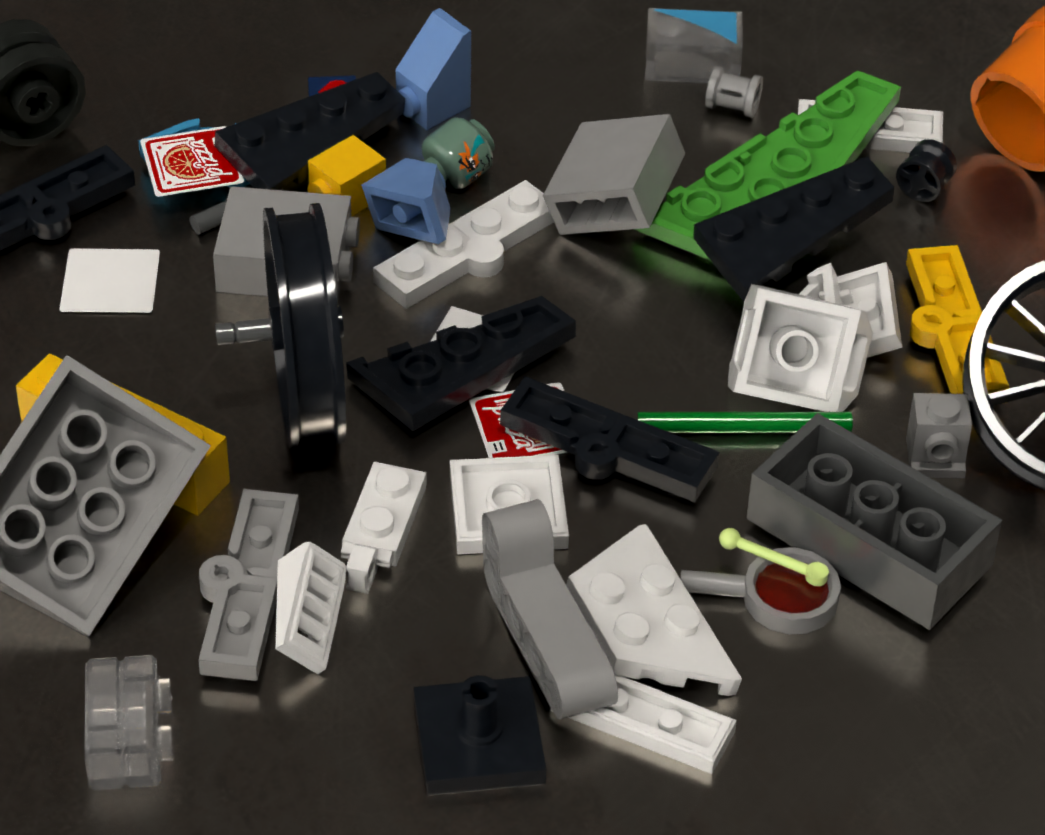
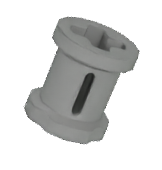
[705,66,763,118]

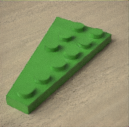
[633,70,901,283]

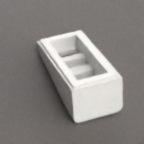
[275,542,346,674]

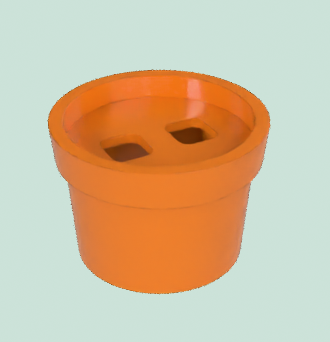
[970,6,1045,172]

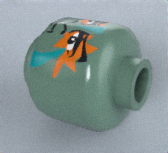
[421,117,495,191]

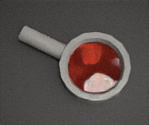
[680,547,841,635]

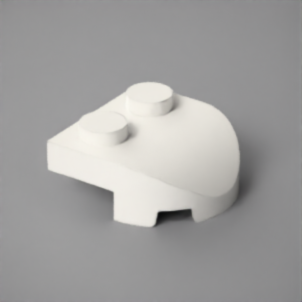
[799,262,902,358]

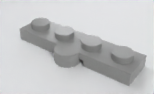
[198,489,299,681]

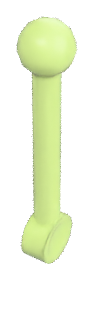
[719,528,829,586]

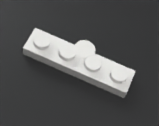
[373,180,554,309]

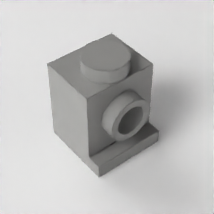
[906,393,972,478]

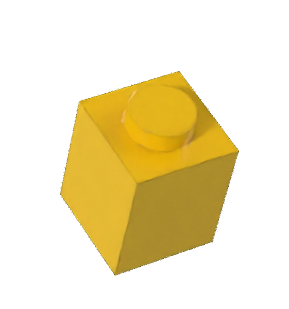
[307,135,386,216]

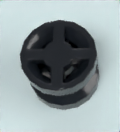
[896,139,957,202]

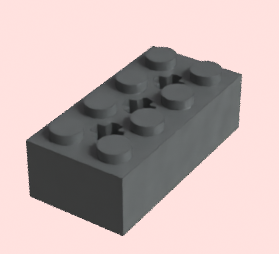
[747,413,1002,630]

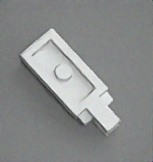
[341,462,427,594]

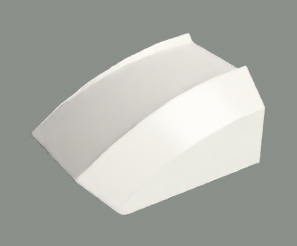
[728,284,873,412]

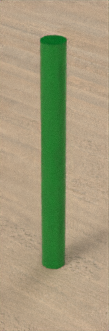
[637,412,853,433]

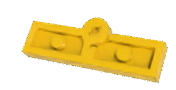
[906,245,1010,404]

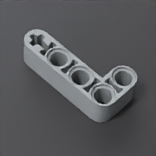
[482,499,618,720]

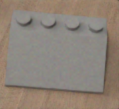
[0,355,211,637]

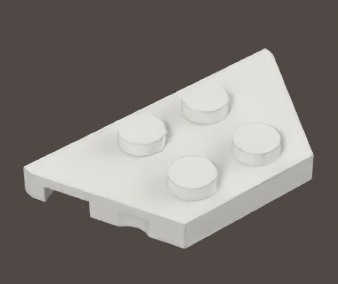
[566,524,742,696]

